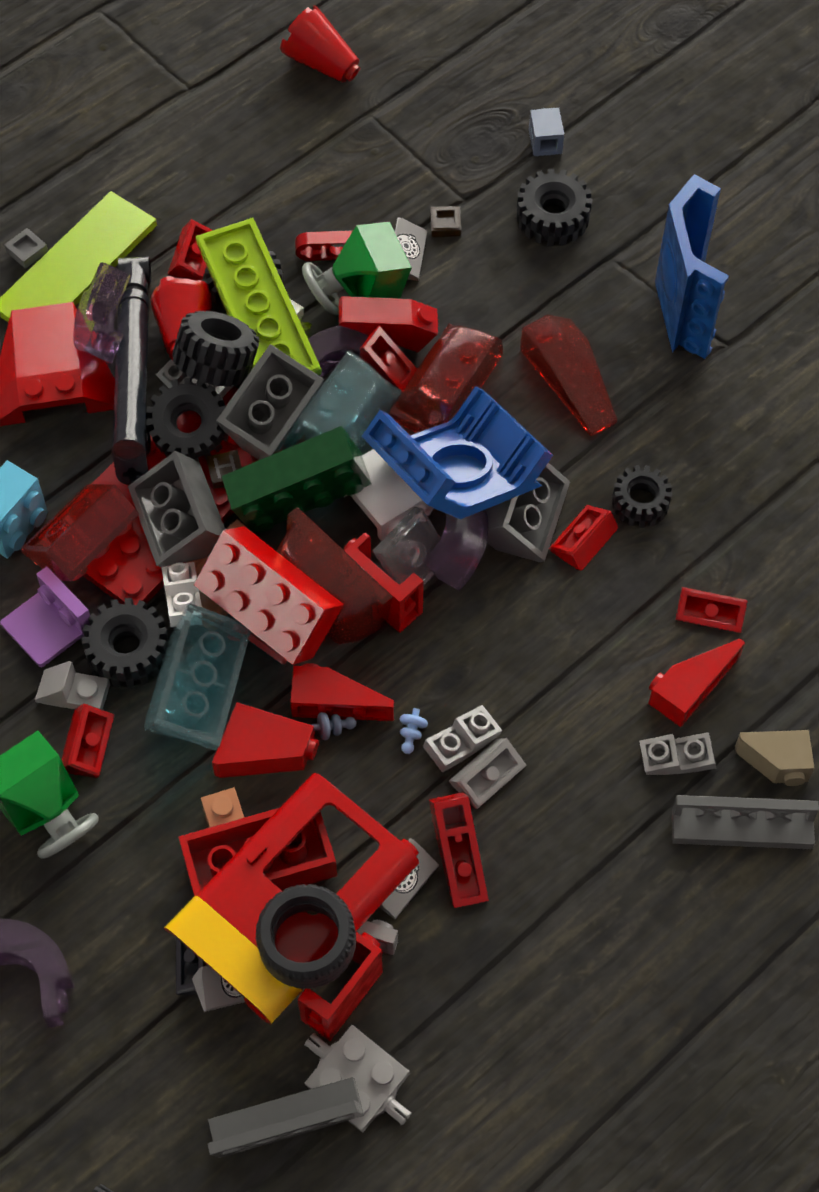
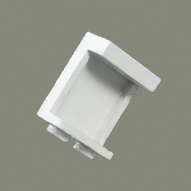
[344,449,434,541]

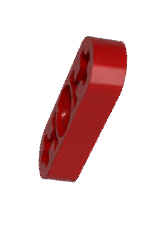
[295,231,353,261]

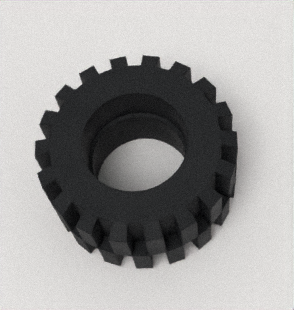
[172,311,259,387]

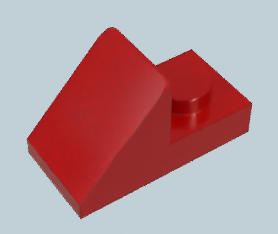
[360,326,418,394]

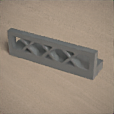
[672,795,819,849]
[207,1077,364,1158]

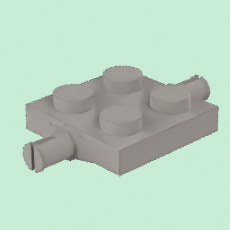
[304,1025,412,1133]

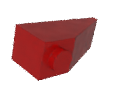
[339,296,438,352]
[648,639,745,727]
[291,663,394,721]
[429,792,489,908]

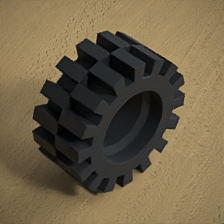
[612,465,672,528]

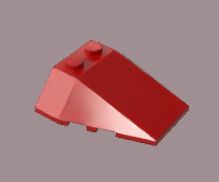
[0,302,115,426]

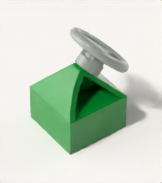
[302,222,412,315]
[0,730,99,859]

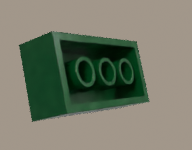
[222,426,372,533]

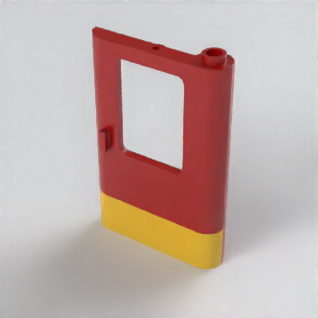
[164,773,420,1025]

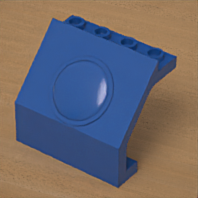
[655,174,729,359]
[362,386,553,520]

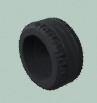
[256,884,356,989]

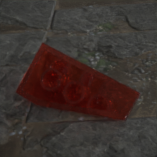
[520,314,617,436]

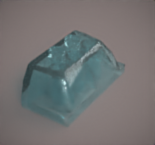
[282,351,402,451]
[144,603,251,751]

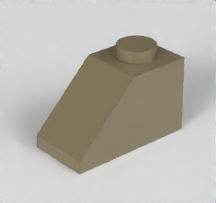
[735,730,814,786]

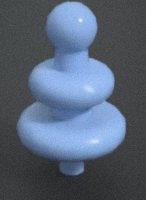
[400,708,428,754]

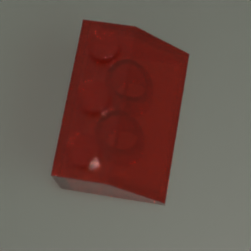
[20,484,139,582]

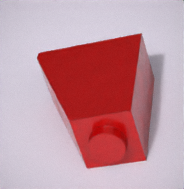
[212,702,319,778]

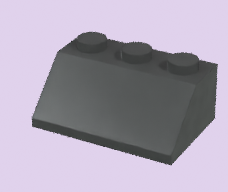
[216,344,324,460]
[128,451,226,567]
[475,463,570,562]

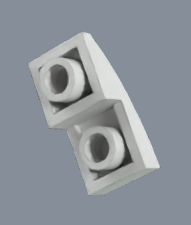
[161,562,204,627]

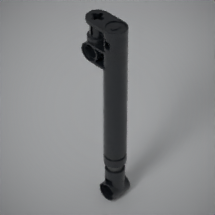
[112,256,152,485]

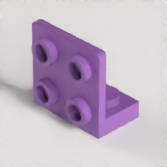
[0,566,90,667]

